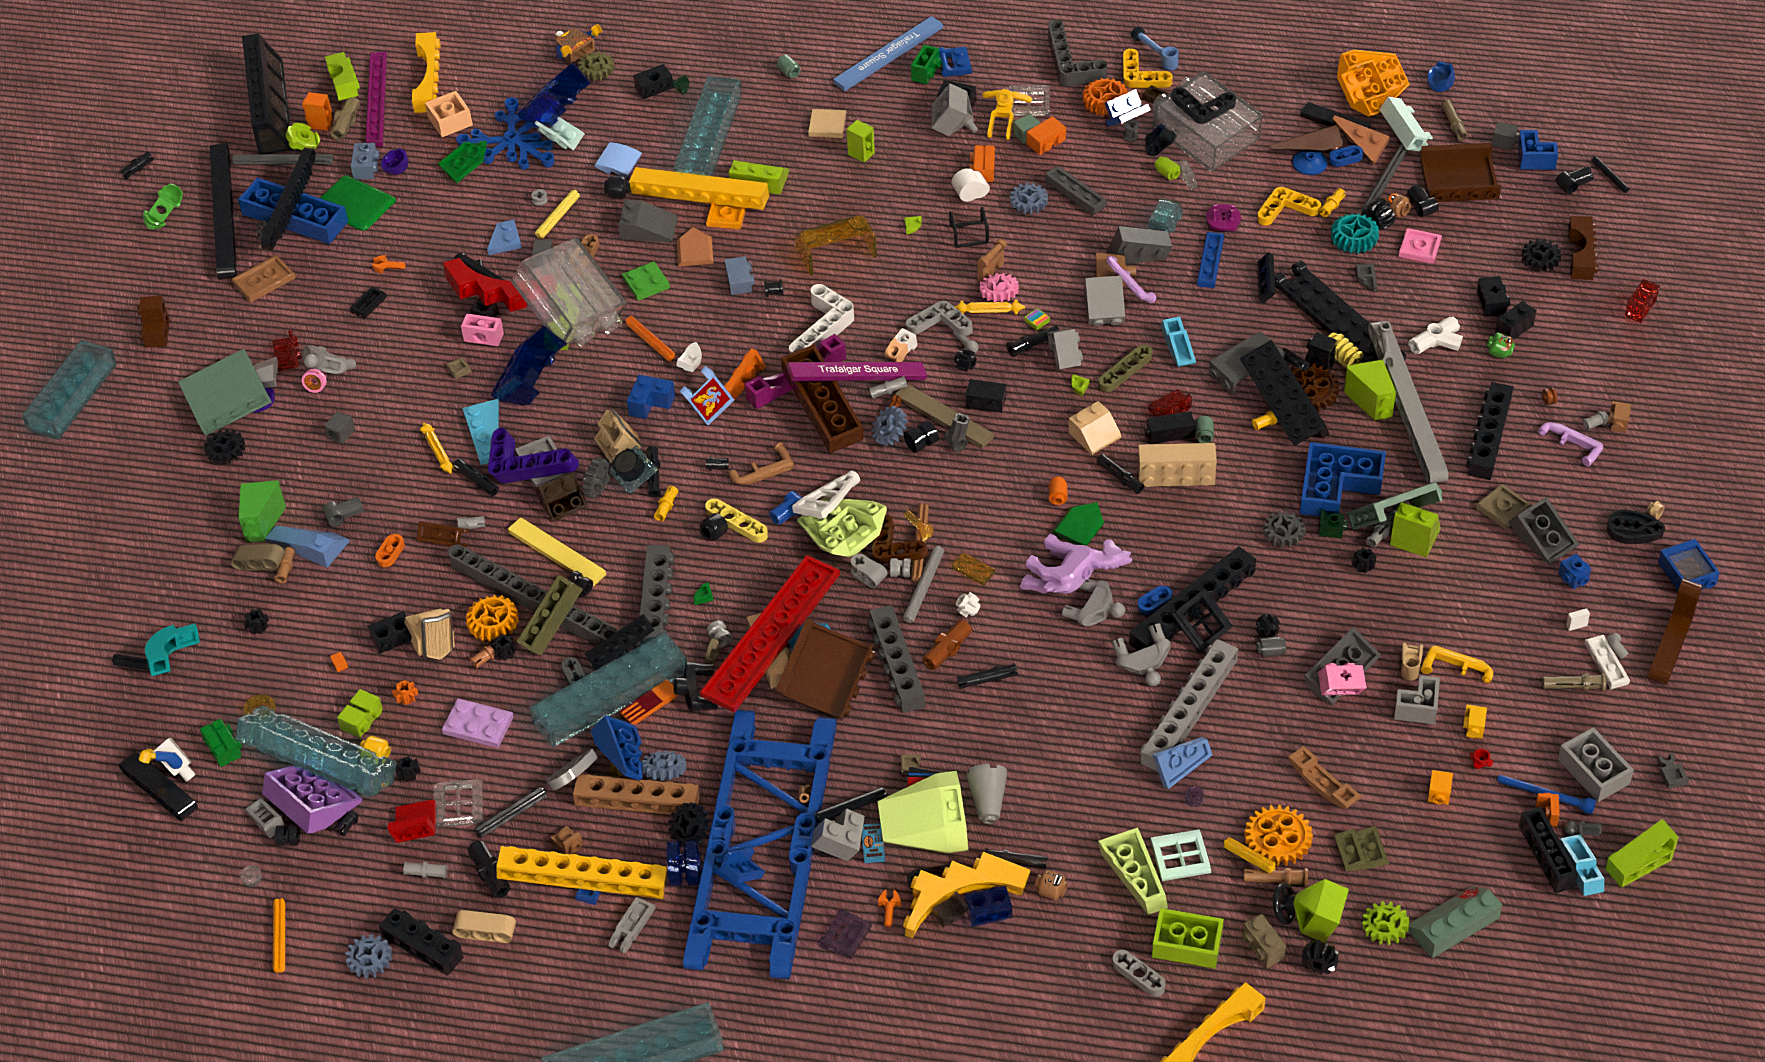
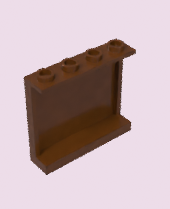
[1420,143,1501,202]
[776,617,876,721]

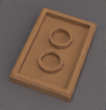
[231,255,296,303]

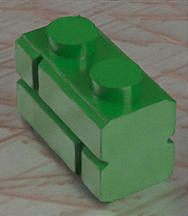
[200,719,242,767]

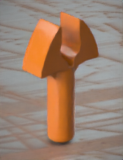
[371,255,406,274]
[878,890,901,927]

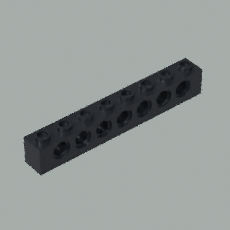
[1129,546,1256,651]

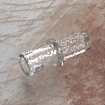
[1178,160,1198,190]

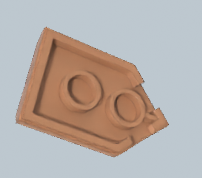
[677,226,714,267]

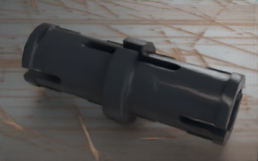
[120,151,154,179]

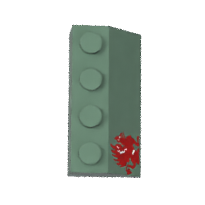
[1409,886,1502,959]

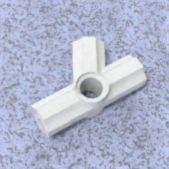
[1408,317,1463,354]

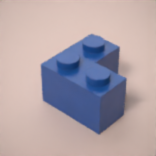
[1517,130,1558,170]
[627,375,675,419]

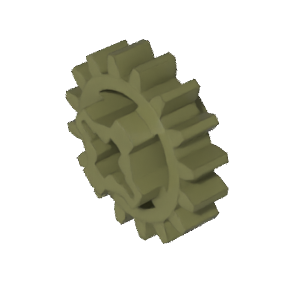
[578,51,615,81]

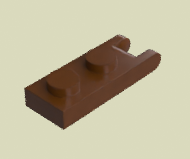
[417,521,469,548]

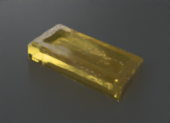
[952,552,995,586]

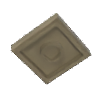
[1476,484,1531,529]

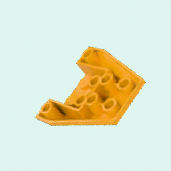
[1337,50,1410,117]

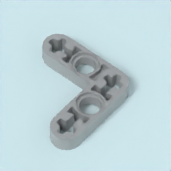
[906,301,973,336]

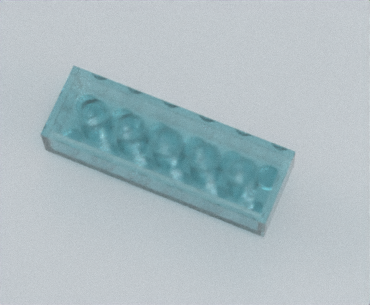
[22,340,117,440]

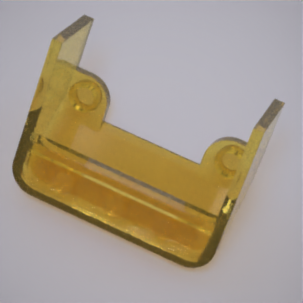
[795,215,877,276]

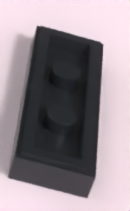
[1257,252,1276,303]

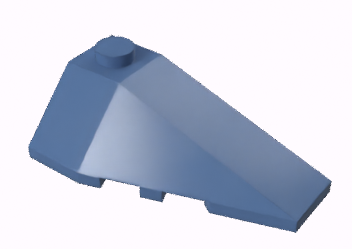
[265,526,349,568]

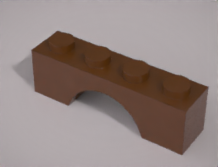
[1568,215,1598,280]

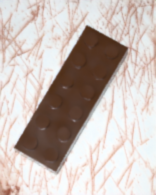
[781,344,863,453]

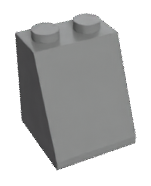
[1084,276,1125,327]

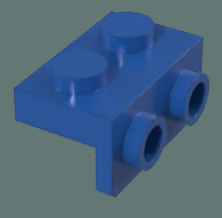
[719,847,765,883]

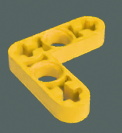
[1123,49,1173,88]
[1257,187,1321,226]

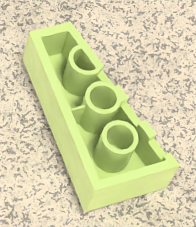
[1098,828,1168,915]

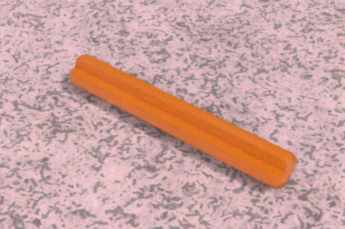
[625,316,675,361]

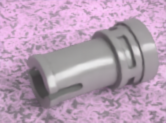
[457,515,485,533]

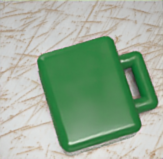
[320,175,396,231]

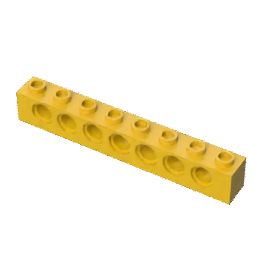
[496,846,667,899]

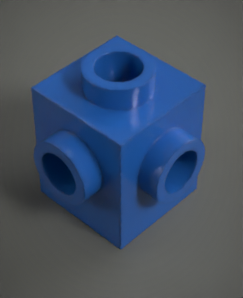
[1558,554,1591,589]

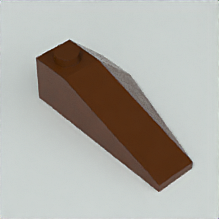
[1269,125,1343,152]

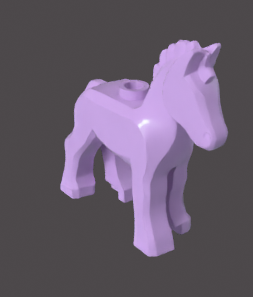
[1020,534,1132,594]

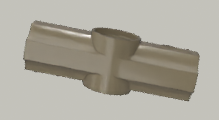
[330,97,360,141]

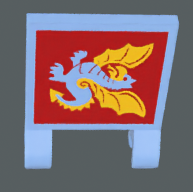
[680,366,734,425]

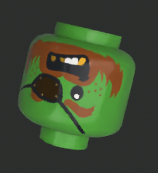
[1486,332,1515,359]

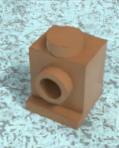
[1608,401,1631,433]

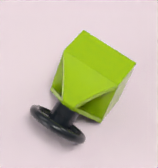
[1273,879,1349,943]

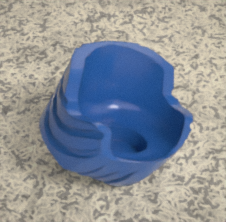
[1427,61,1455,92]

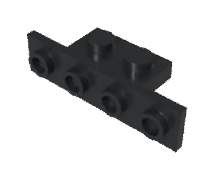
[585,614,655,670]

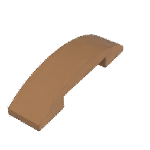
[1288,746,1361,809]

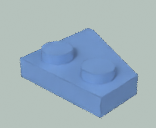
[487,220,522,255]

